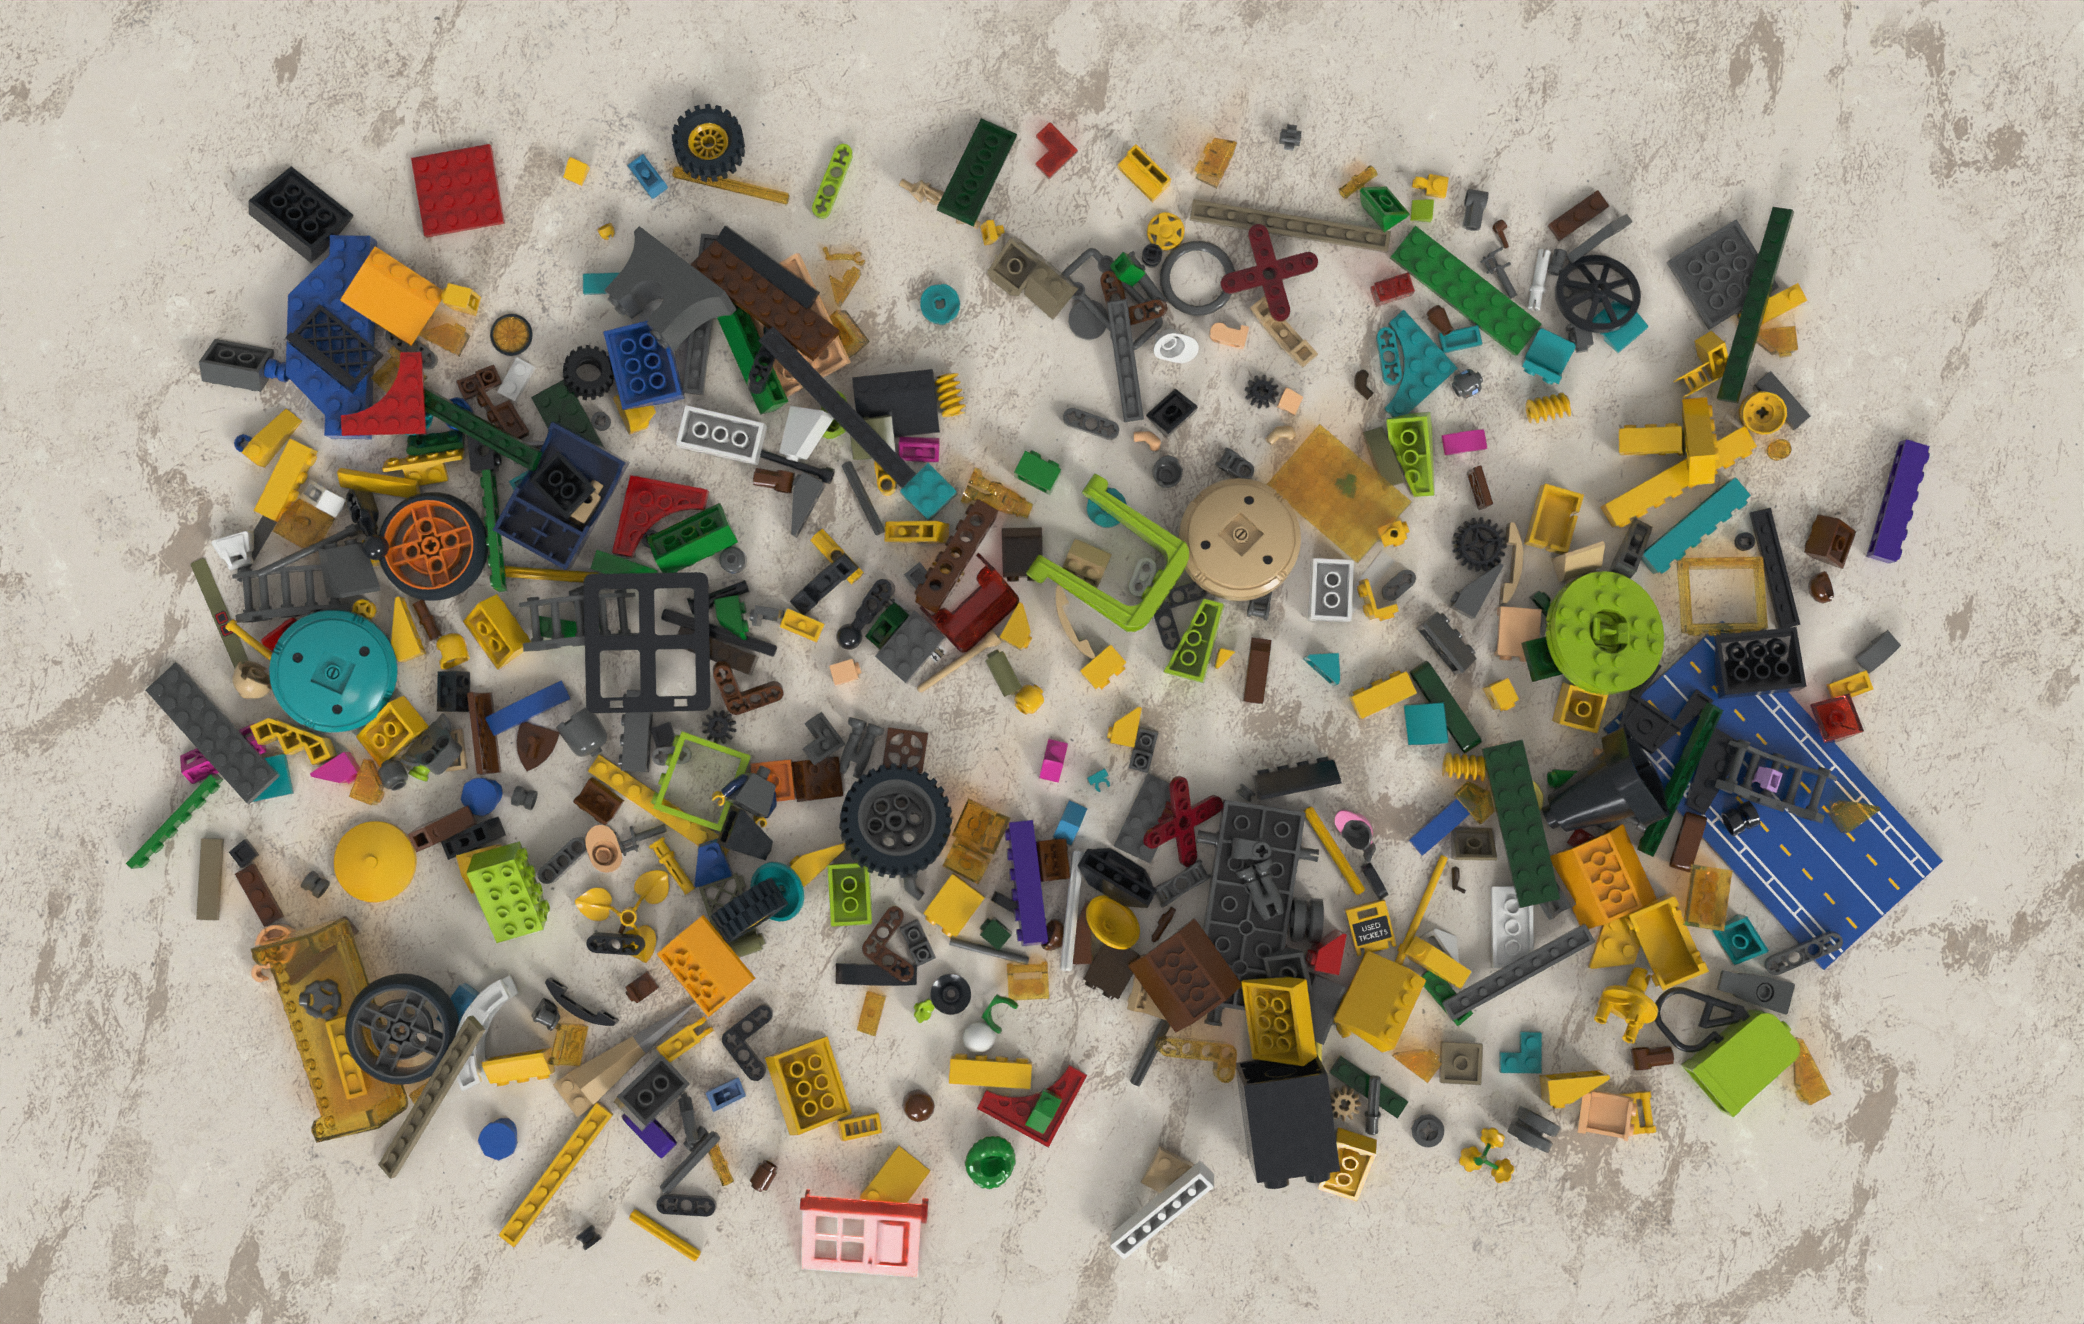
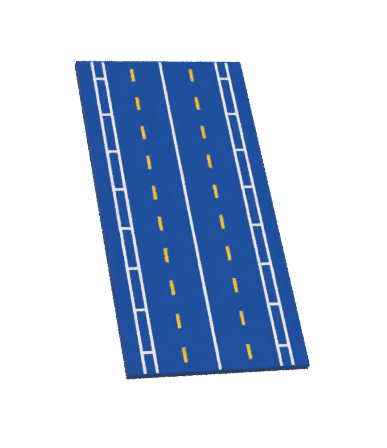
[1603,621,1943,970]

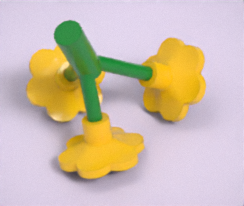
[1459,1127,1515,1183]

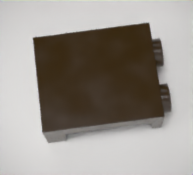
[1002,527,1043,582]
[1083,943,1141,1000]

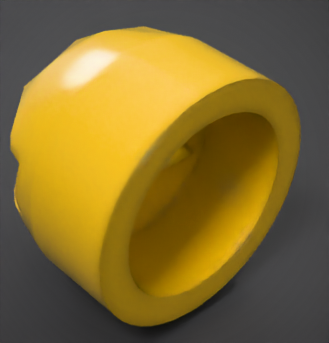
[597,223,615,240]

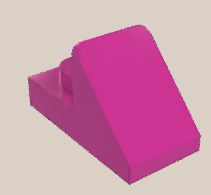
[1039,739,1068,783]

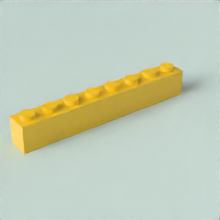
[1601,426,1757,528]

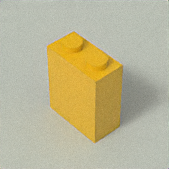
[923,873,985,938]

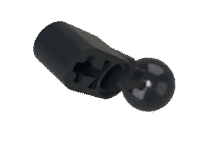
[747,326,775,394]
[346,489,389,560]
[836,579,895,650]

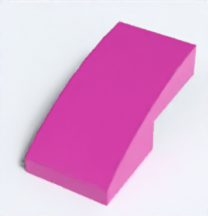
[1442,429,1487,455]

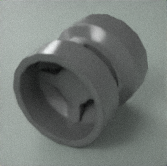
[511,786,538,810]
[301,871,330,899]

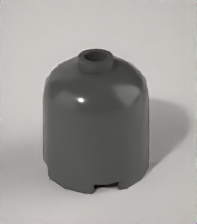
[556,708,607,757]

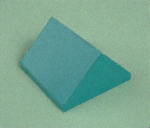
[1303,653,1340,686]
[1713,914,1769,966]

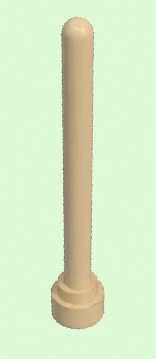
[917,629,1002,693]

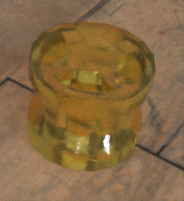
[1767,439,1792,461]

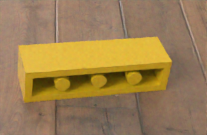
[253,439,318,523]
[949,1053,1032,1089]

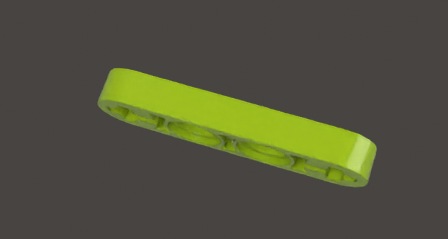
[812,144,853,219]

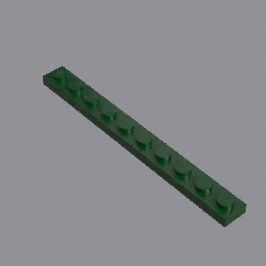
[1717,207,1794,404]

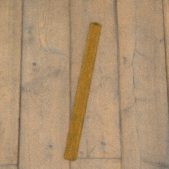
[672,166,790,204]

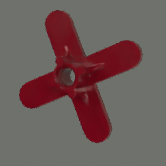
[1220,224,1318,322]
[1143,776,1223,867]

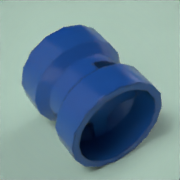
[264,358,289,383]

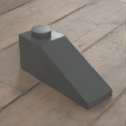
[791,472,826,538]
[1609,518,1653,579]
[1450,563,1504,619]

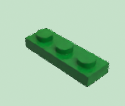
[1421,970,1474,1026]

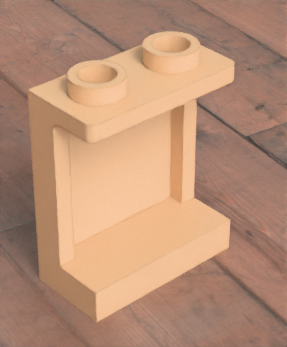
[1494,606,1542,662]
[1578,1090,1637,1141]

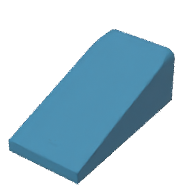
[627,154,668,199]

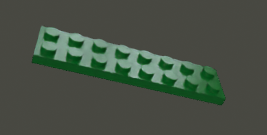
[1390,225,1542,356]

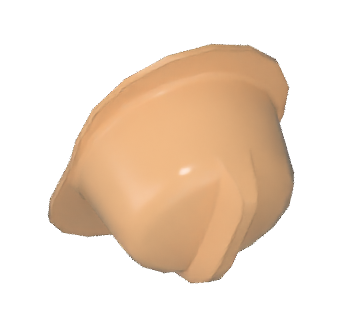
[585,825,622,873]

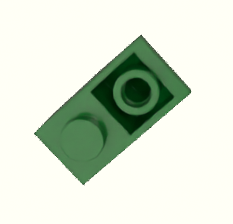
[714,595,749,640]

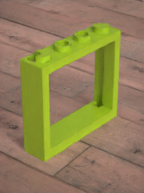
[651,731,751,832]

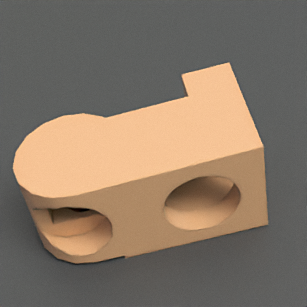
[1209,322,1249,349]

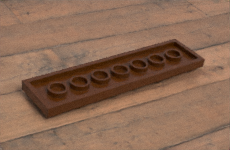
[690,240,840,361]

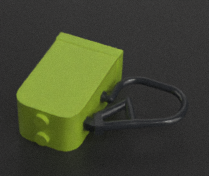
[1654,987,1800,1117]

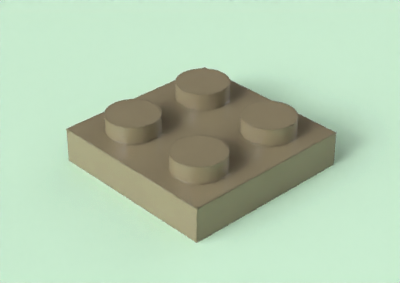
[1439,1041,1483,1085]

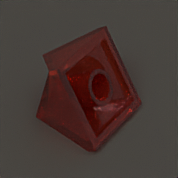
[1810,693,1864,743]

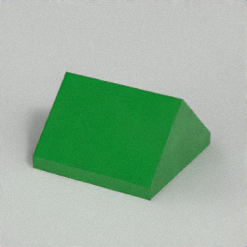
[1360,186,1410,233]

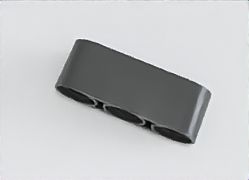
[538,837,587,884]

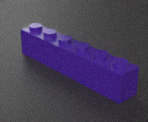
[1866,439,1930,564]
[1004,820,1048,946]

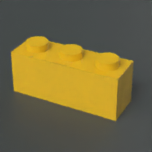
[1349,670,1417,719]

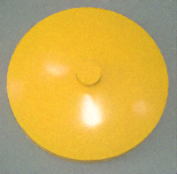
[334,821,417,902]

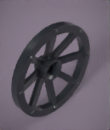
[1555,255,1641,333]

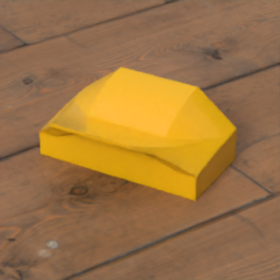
[613,395,656,435]

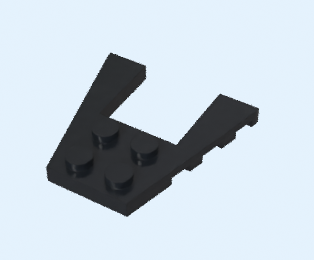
[1617,664,1714,754]

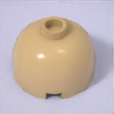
[232,661,272,699]

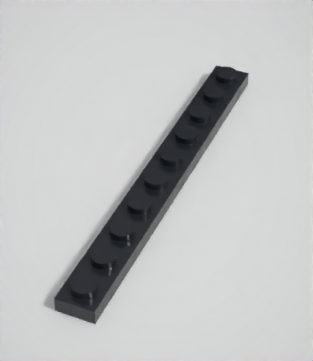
[759,326,916,488]

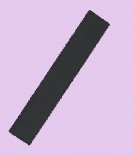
[716,225,820,309]
[1749,508,1800,629]

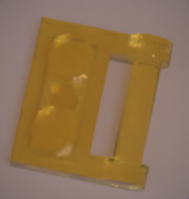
[1007,961,1049,1000]
[548,1022,589,1066]

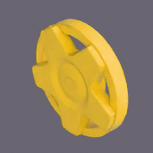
[1147,212,1185,251]

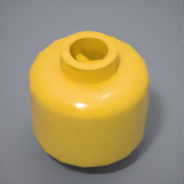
[1015,684,1044,715]

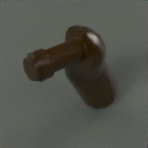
[1451,866,1466,894]

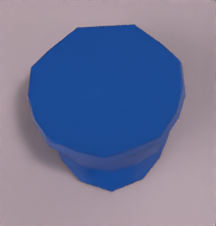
[461,778,503,816]
[478,1118,518,1161]

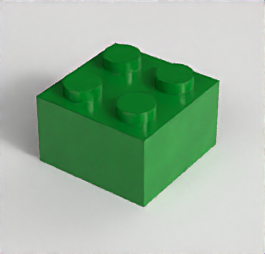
[1014,450,1061,495]

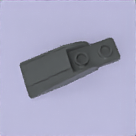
[1717,970,1795,1015]

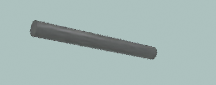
[949,937,1029,965]

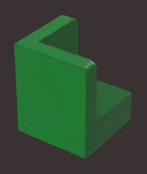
[1110,252,1146,287]

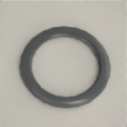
[1160,241,1235,316]

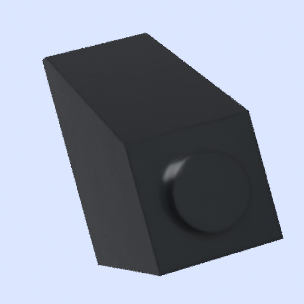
[717,805,773,861]

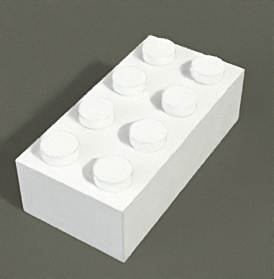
[676,405,767,466]

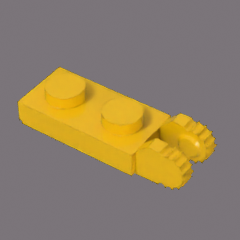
[656,1016,714,1063]

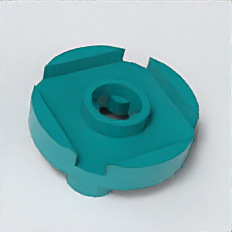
[920,284,960,325]
[1087,487,1127,528]

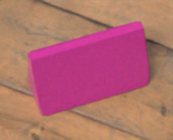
[899,437,940,462]

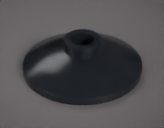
[931,974,971,1015]

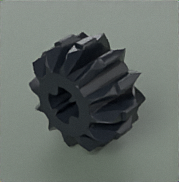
[1245,375,1279,409]
[702,710,737,744]

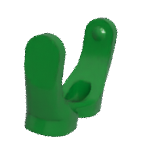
[981,994,1019,1034]

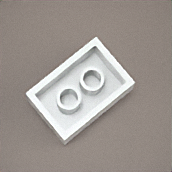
[1308,558,1354,622]

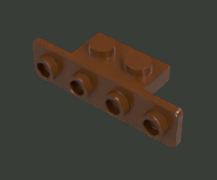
[476,387,530,439]

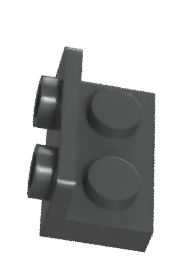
[750,605,784,626]

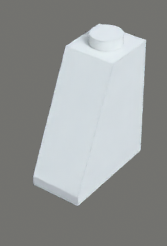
[779,406,833,462]

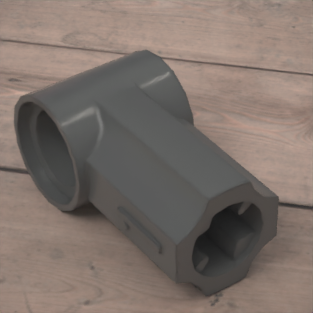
[1462,189,1489,231]

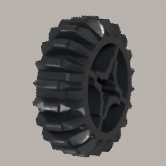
[1452,517,1507,572]

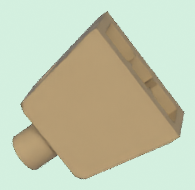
[566,480,603,529]

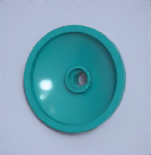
[750,862,804,922]

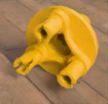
[1594,967,1658,1044]

